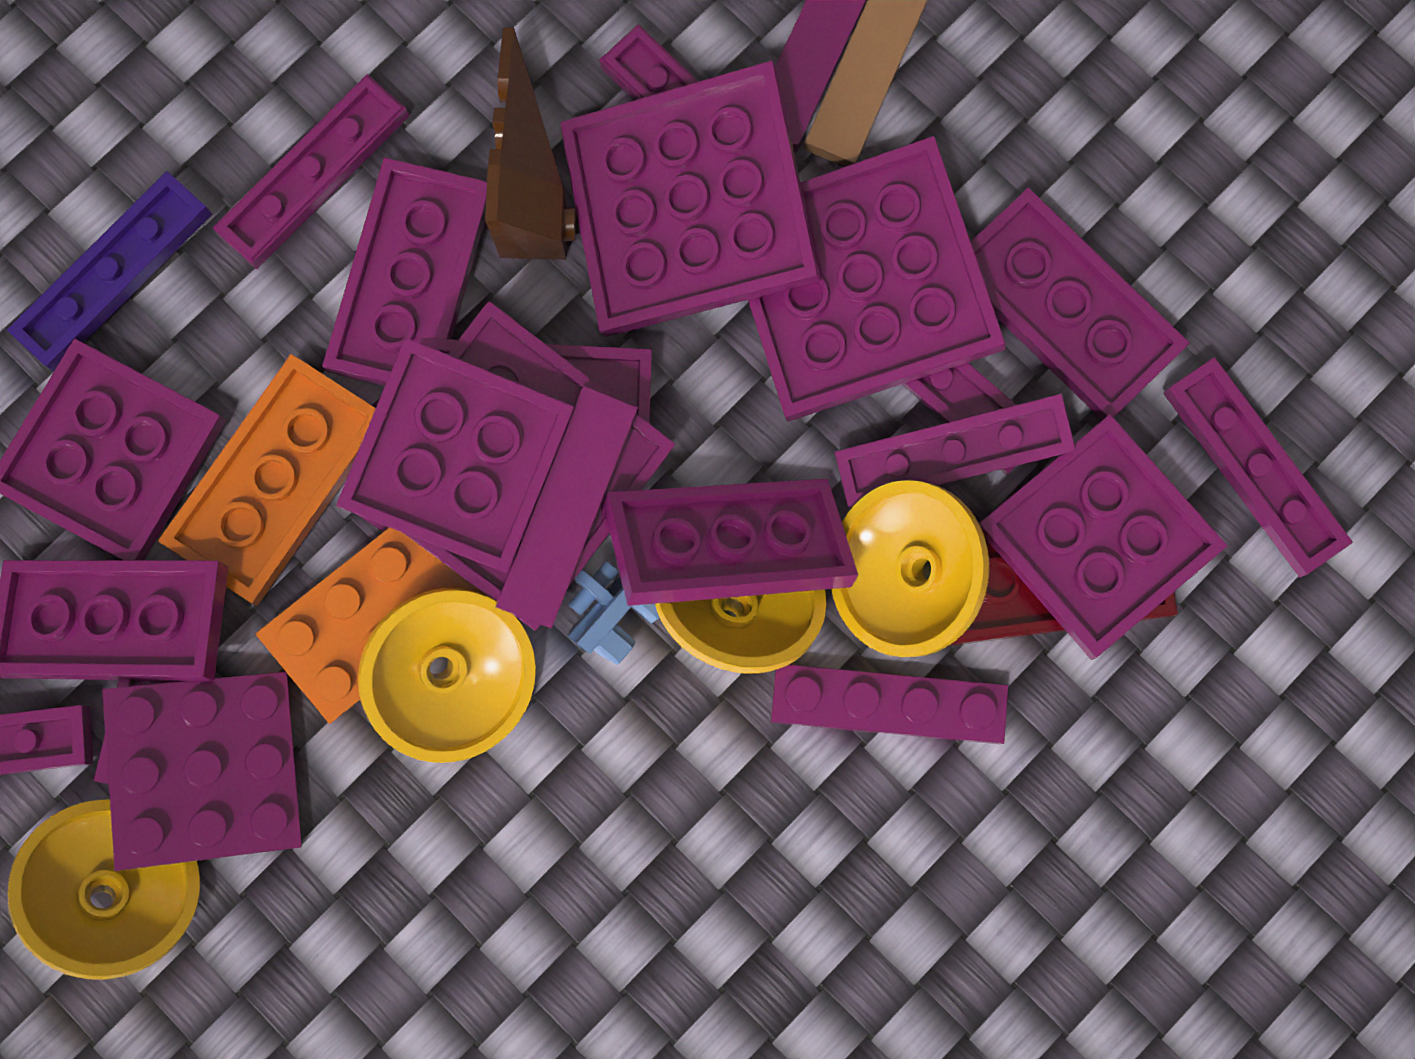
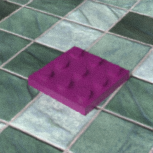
[336,337,574,574]
[0,338,227,561]
[979,415,1228,660]
[102,672,302,871]

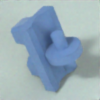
[566,561,659,665]

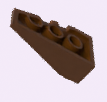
[485,27,577,260]

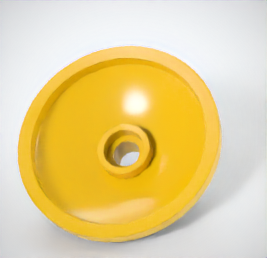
[831,480,989,657]
[358,588,536,763]
[655,589,826,673]
[8,799,200,979]

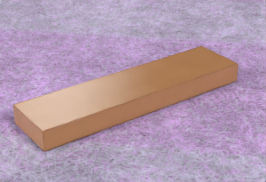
[804,0,929,167]

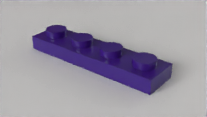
[7,171,212,372]

